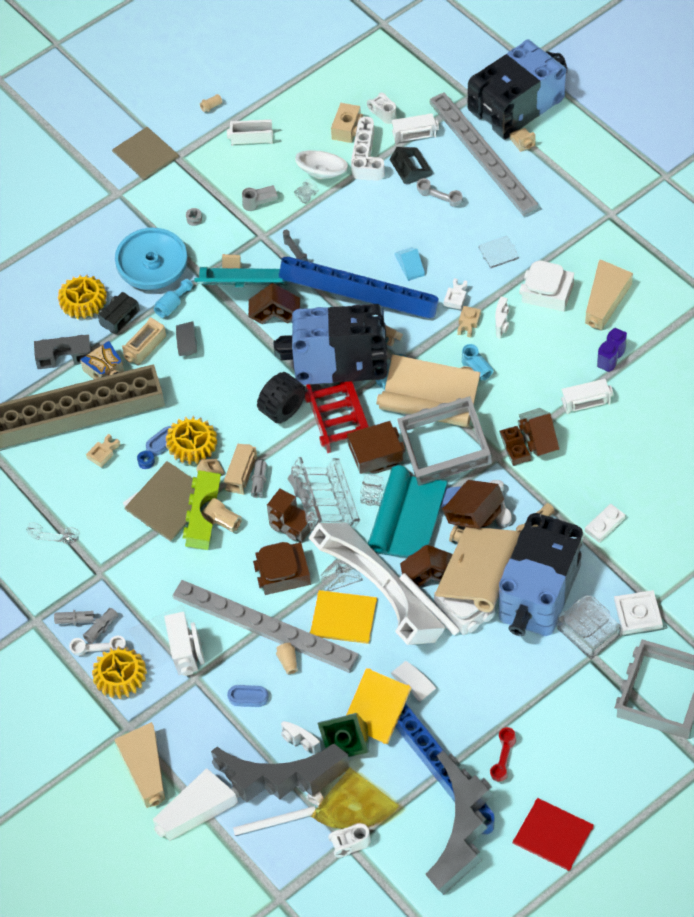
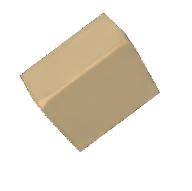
[222,254,242,268]
[196,459,225,476]

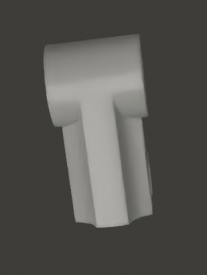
[242,185,278,211]

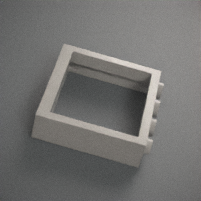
[397,396,492,486]
[614,639,694,739]

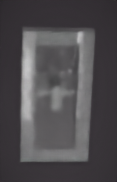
[319,559,363,591]

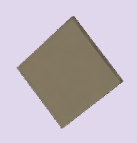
[112,127,179,180]

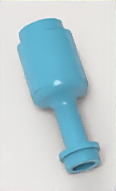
[153,279,193,318]

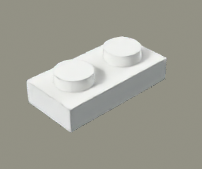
[585,504,625,543]

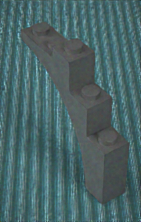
[211,744,350,802]
[425,751,494,895]

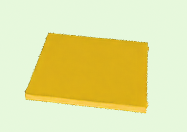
[309,590,377,644]
[346,668,412,744]

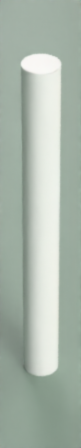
[399,573,460,636]
[233,806,316,836]

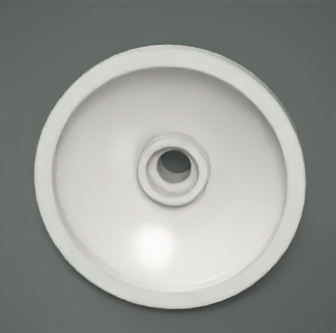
[295,150,348,179]

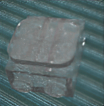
[557,595,621,660]

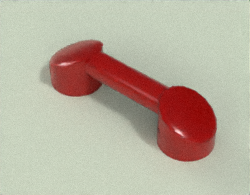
[490,727,516,782]

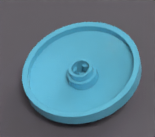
[115,228,187,290]

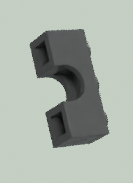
[34,334,92,370]

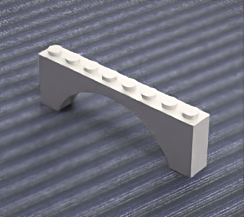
[309,522,446,645]

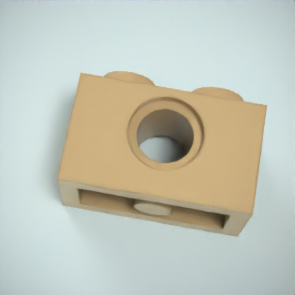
[331,103,363,143]

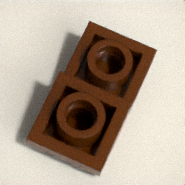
[499,426,531,466]

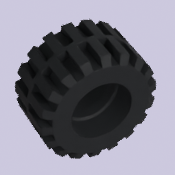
[257,372,306,424]

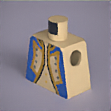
[80,341,124,379]

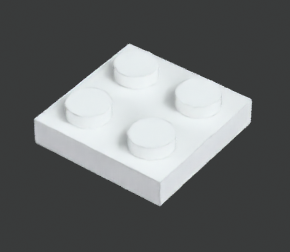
[614,590,663,635]

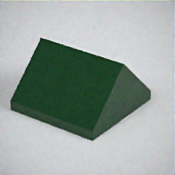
[317,713,369,757]

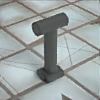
[283,229,308,261]

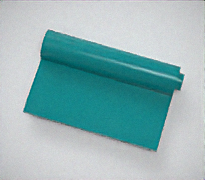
[368,465,448,558]

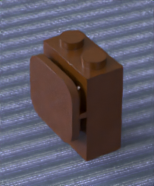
[347,421,406,474]
[443,480,504,529]
[253,542,311,595]

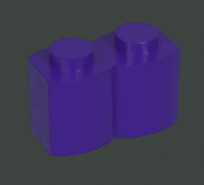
[597,328,627,372]

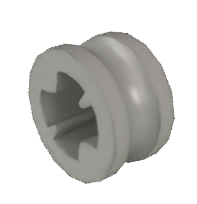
[186,208,202,226]

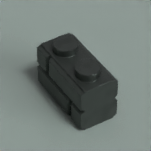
[98,291,140,335]

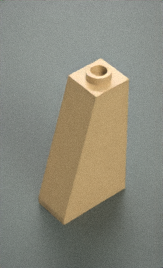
[585,259,633,331]
[114,722,165,808]

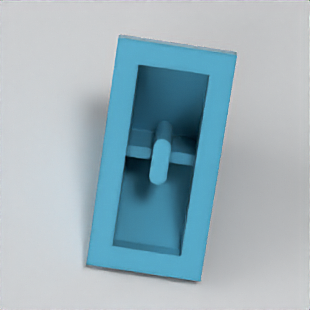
[394,247,425,281]

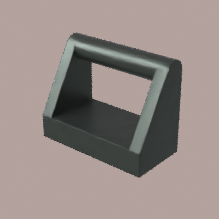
[389,147,433,184]

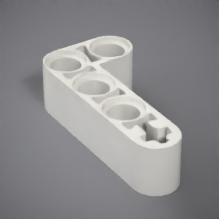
[351,116,385,181]

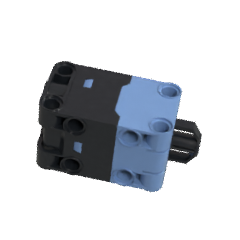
[467,39,568,140]
[273,304,388,385]
[499,513,583,636]

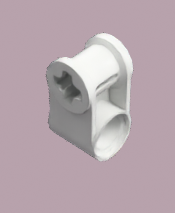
[367,92,397,124]
[328,823,371,858]

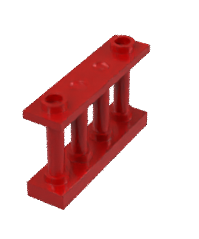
[305,381,369,454]

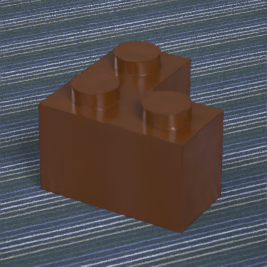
[248,283,300,324]
[518,408,559,456]
[267,488,315,543]
[400,544,453,587]

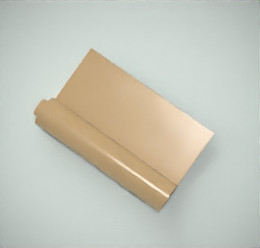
[376,354,481,427]
[435,527,520,612]

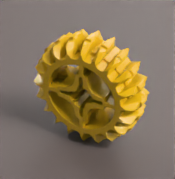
[58,274,107,320]
[166,416,217,465]
[92,645,147,699]

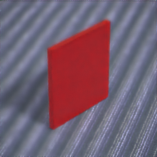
[512,797,594,871]

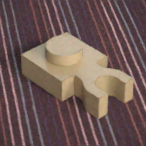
[457,306,481,338]
[86,434,120,468]

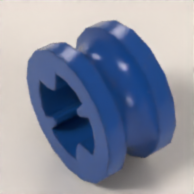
[137,450,155,469]

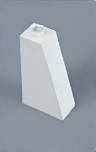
[153,768,238,841]

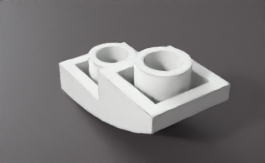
[495,296,510,339]
[391,661,436,702]
[281,721,321,755]

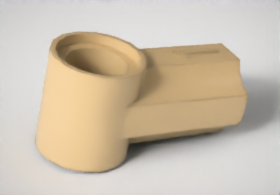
[201,498,242,532]

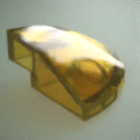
[311,767,399,829]

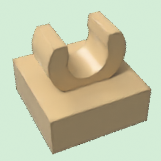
[386,325,403,346]

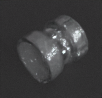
[294,179,319,204]

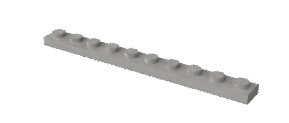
[430,92,538,216]
[172,580,358,673]

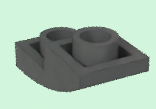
[176,321,197,357]

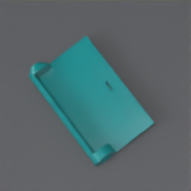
[194,267,289,287]

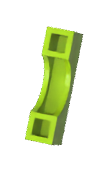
[182,470,221,550]

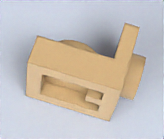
[510,127,536,152]

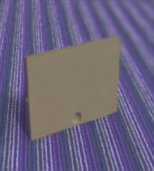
[124,461,195,542]

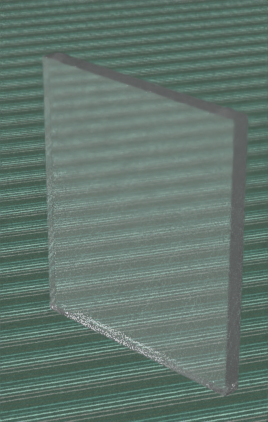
[129,604,204,671]

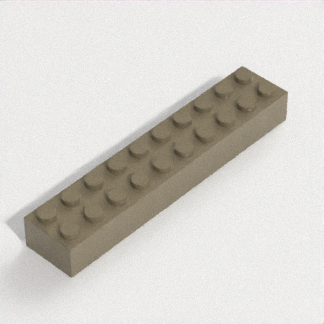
[0,364,165,449]

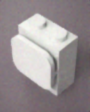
[519,261,574,312]
[434,591,495,636]
[164,612,205,676]

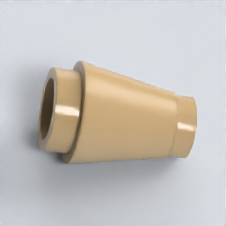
[276,643,298,674]

